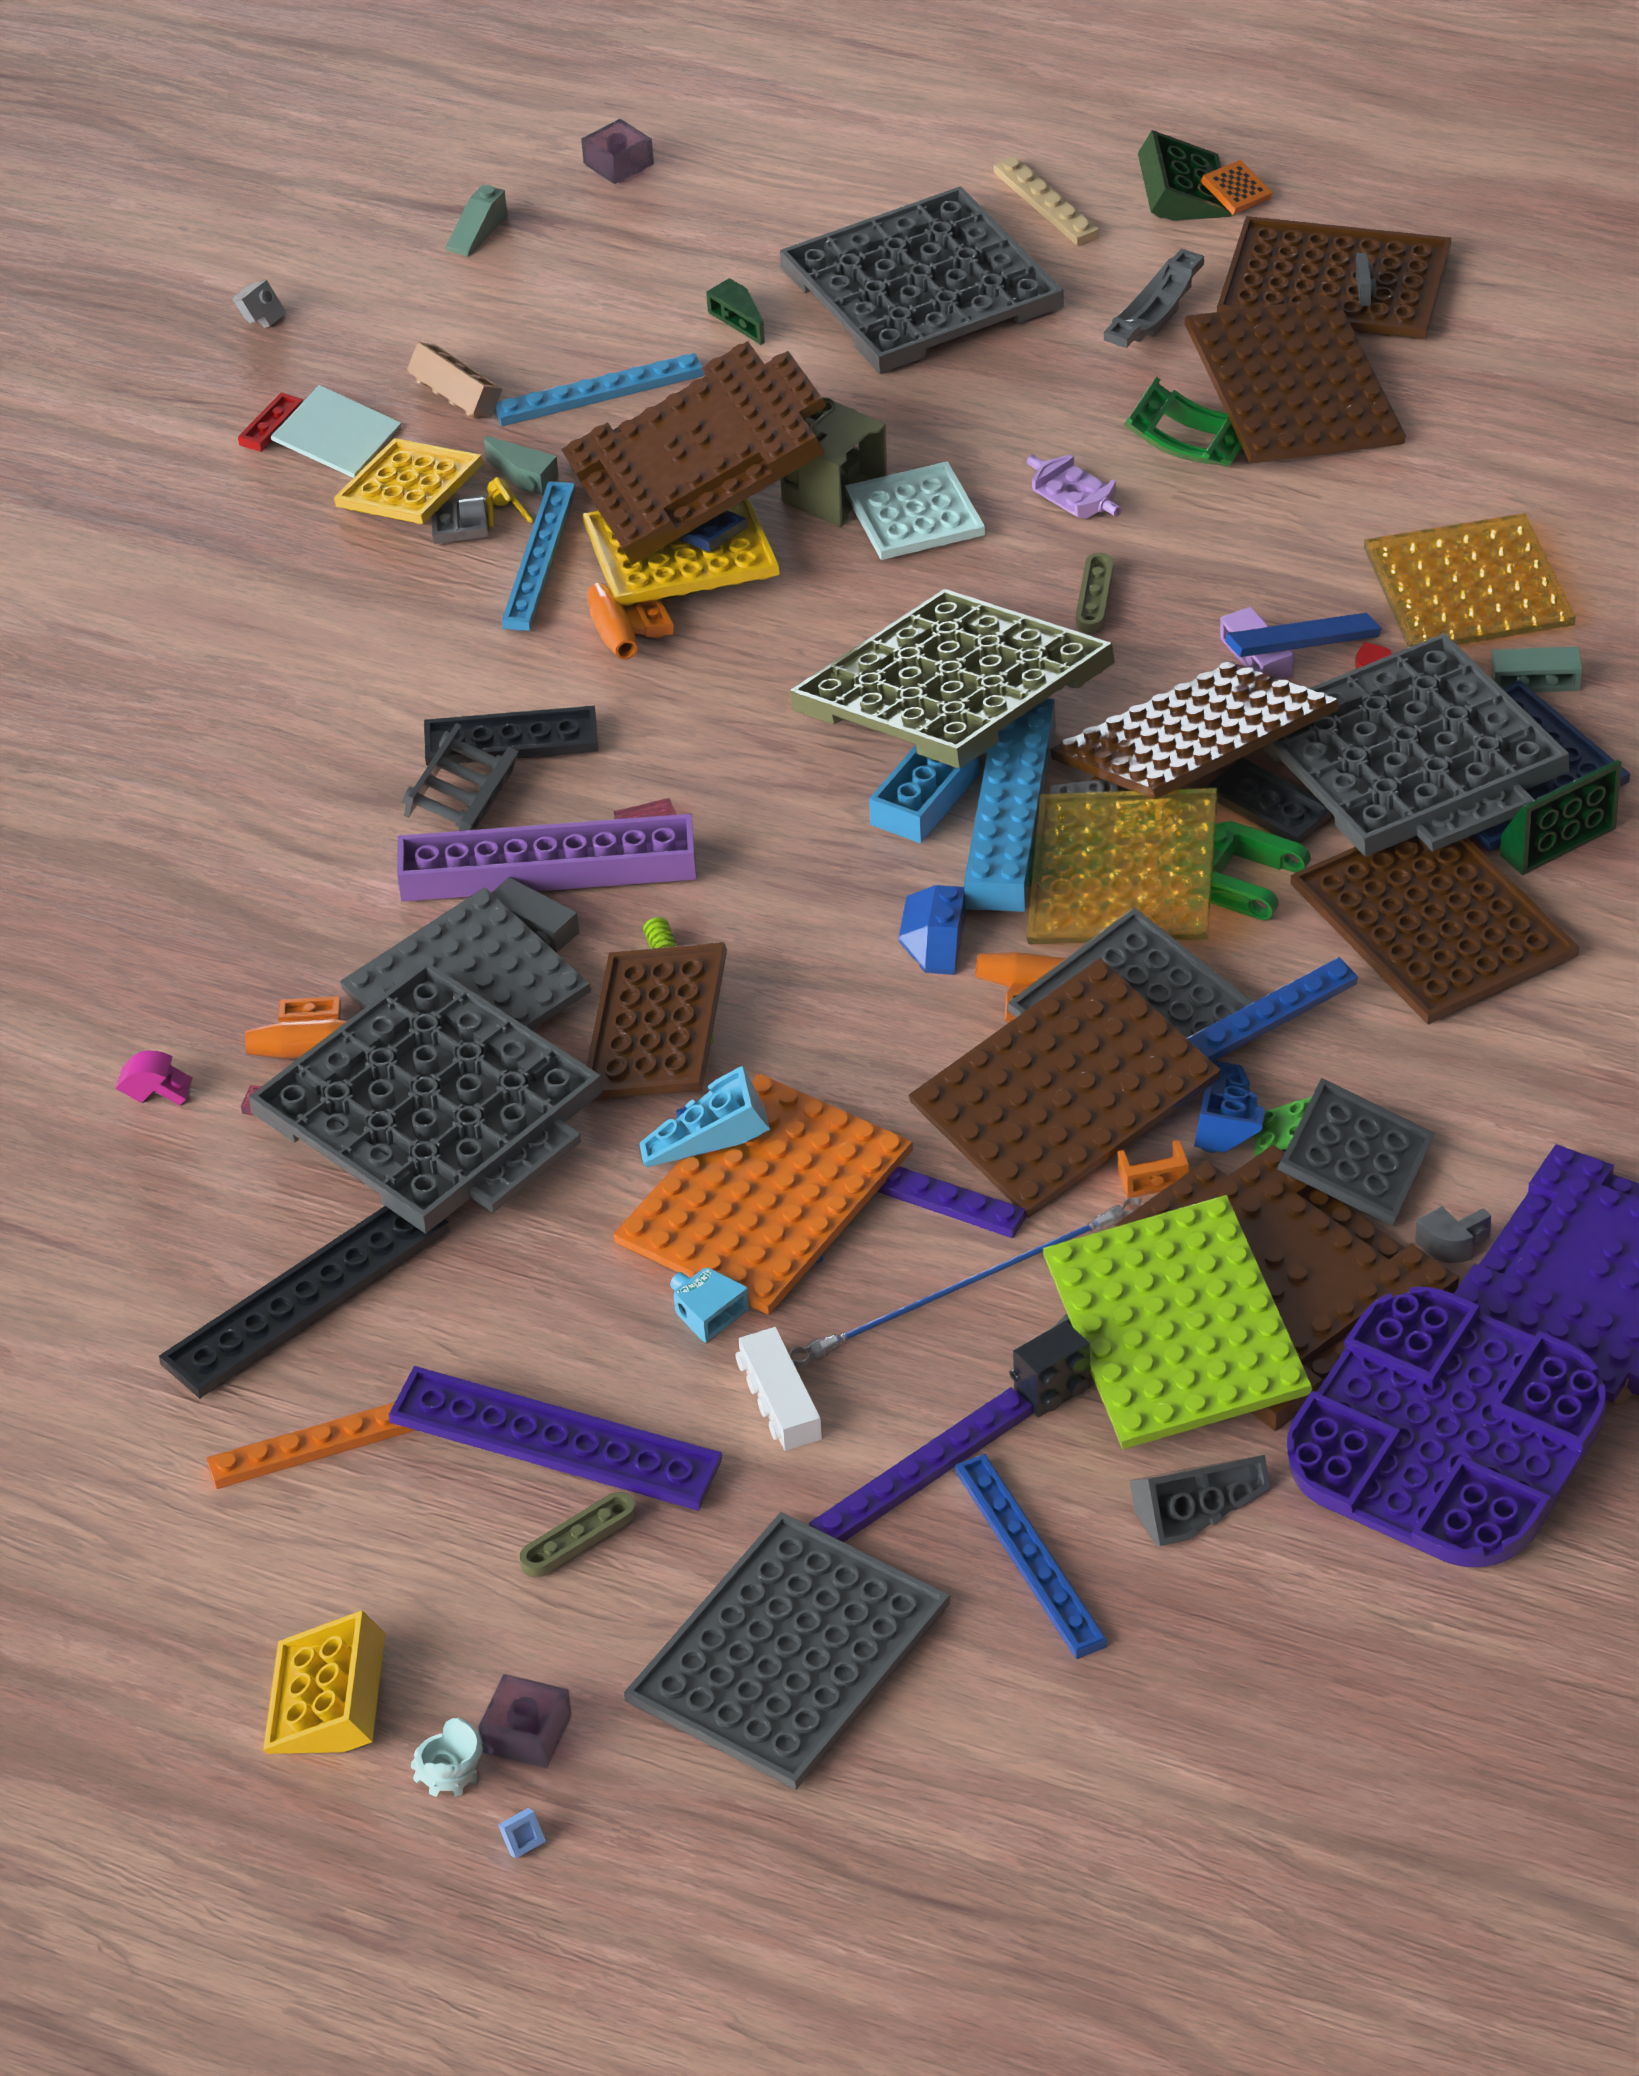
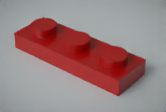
[238,392,303,452]

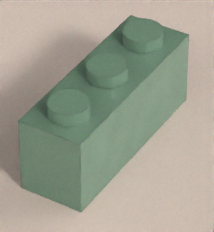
[1491,647,1582,692]

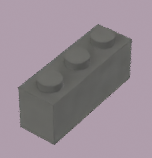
[491,877,579,953]

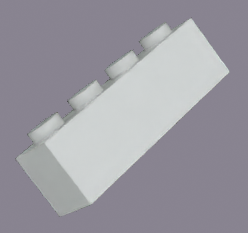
[736,1327,822,1451]

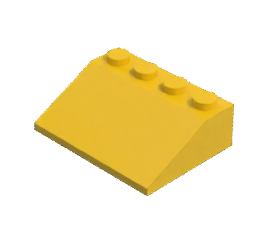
[263,1610,386,1754]

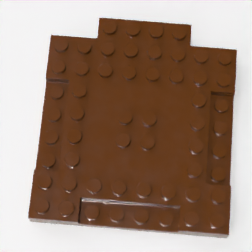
[561,341,827,565]
[1115,1145,1459,1432]

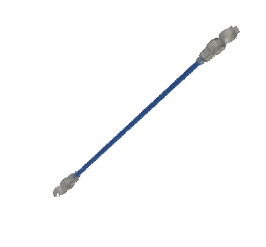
[790,1197,1144,1367]

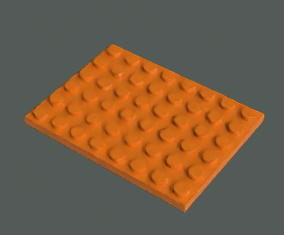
[613,1073,913,1315]

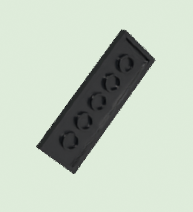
[424,705,598,766]

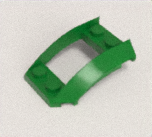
[1123,376,1242,467]

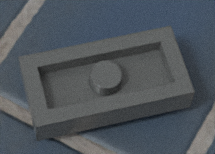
[1356,253,1376,306]

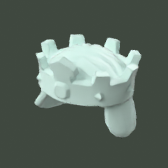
[411,1718,483,1797]

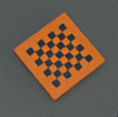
[1201,159,1273,215]

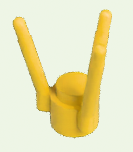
[486,477,533,528]

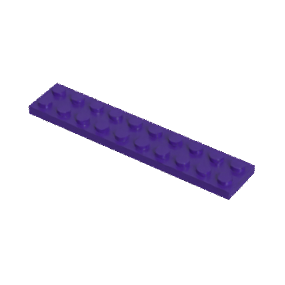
[389,1366,722,1511]

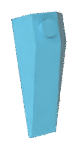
[639,1066,770,1168]

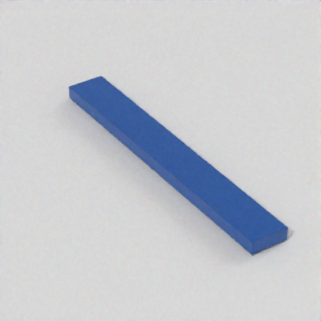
[955,1453,1107,1659]

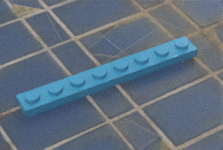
[494,353,704,426]
[502,481,576,631]

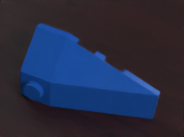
[1194,1061,1265,1153]

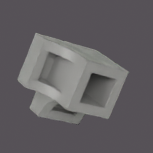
[232,280,286,328]

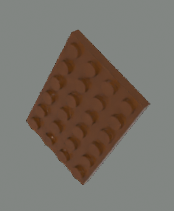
[587,942,727,1099]

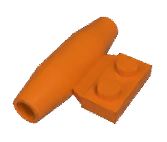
[587,583,674,660]
[975,952,1065,1022]
[245,996,347,1059]

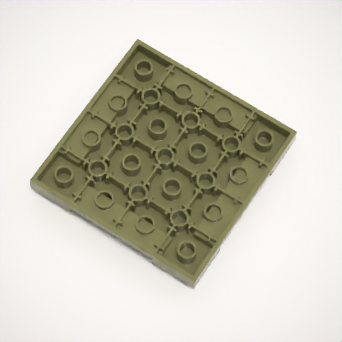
[789,589,1115,769]

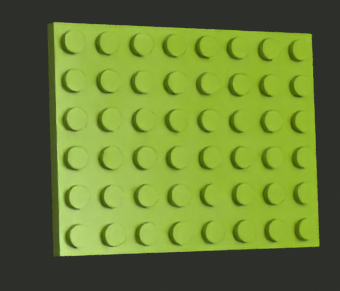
[1043,1195,1312,1450]

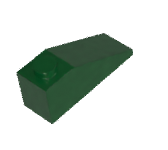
[706,278,765,345]

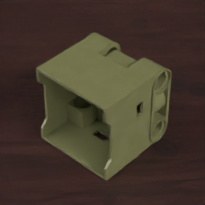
[780,397,887,528]

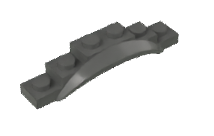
[1104,249,1204,348]

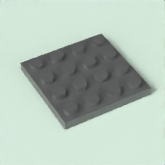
[1277,1078,1435,1226]

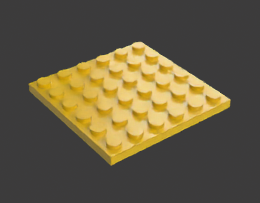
[583,497,780,606]

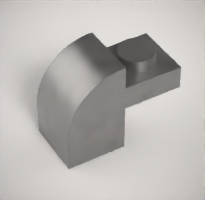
[1415,1206,1491,1263]

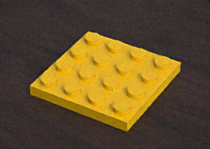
[334,438,484,524]

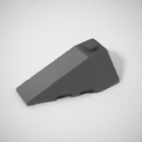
[1129,1455,1271,1546]

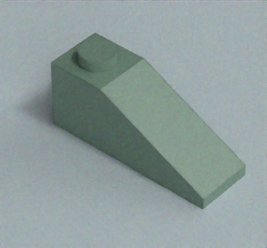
[446,184,508,256]
[484,435,559,496]

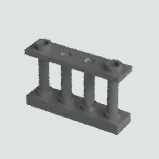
[403,723,519,831]

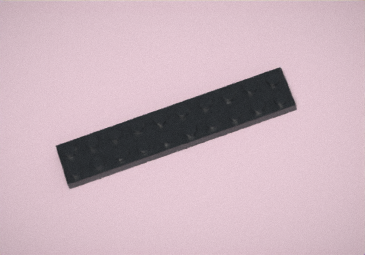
[159,1206,450,1399]

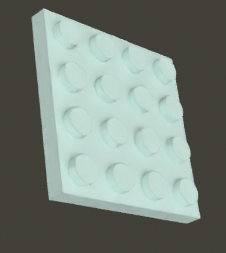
[845,461,985,560]

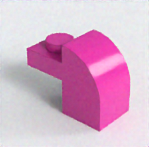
[116,1050,193,1105]

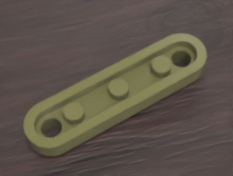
[1076,553,1114,633]
[520,1492,636,1577]

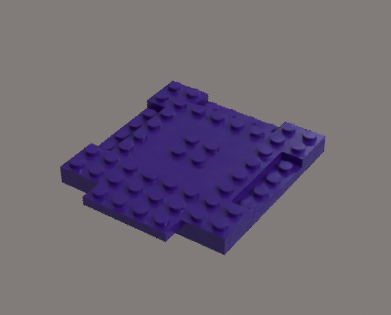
[1454,1144,1639,1403]

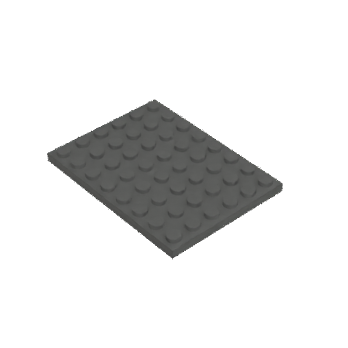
[624,1512,950,1790]

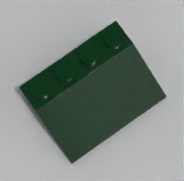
[1138,130,1232,220]
[1500,759,1622,875]

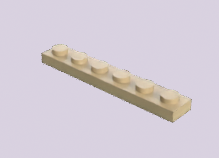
[994,156,1099,246]

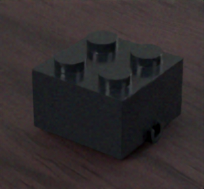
[1009,1320,1090,1418]

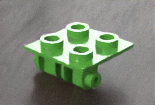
[1254,1097,1312,1157]

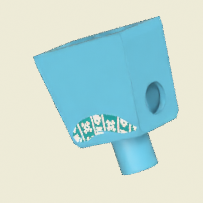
[670,1268,749,1343]

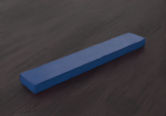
[1225,612,1382,657]

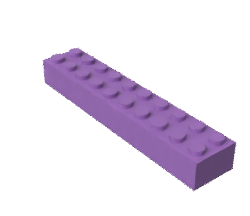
[397,814,696,902]

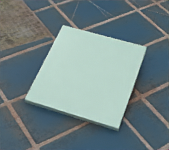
[271,385,401,478]

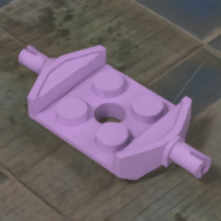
[1027,454,1122,519]

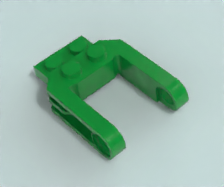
[1158,821,1311,920]

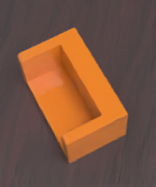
[1118,1140,1189,1198]

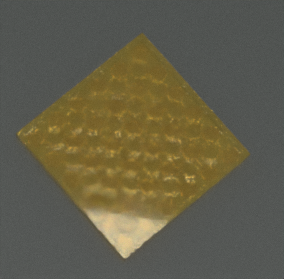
[1364,513,1576,648]
[1027,788,1218,944]

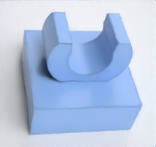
[498,1808,546,1858]

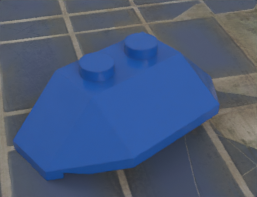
[899,885,967,975]

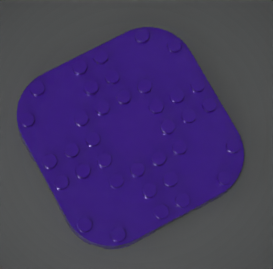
[1287,1287,1606,1567]

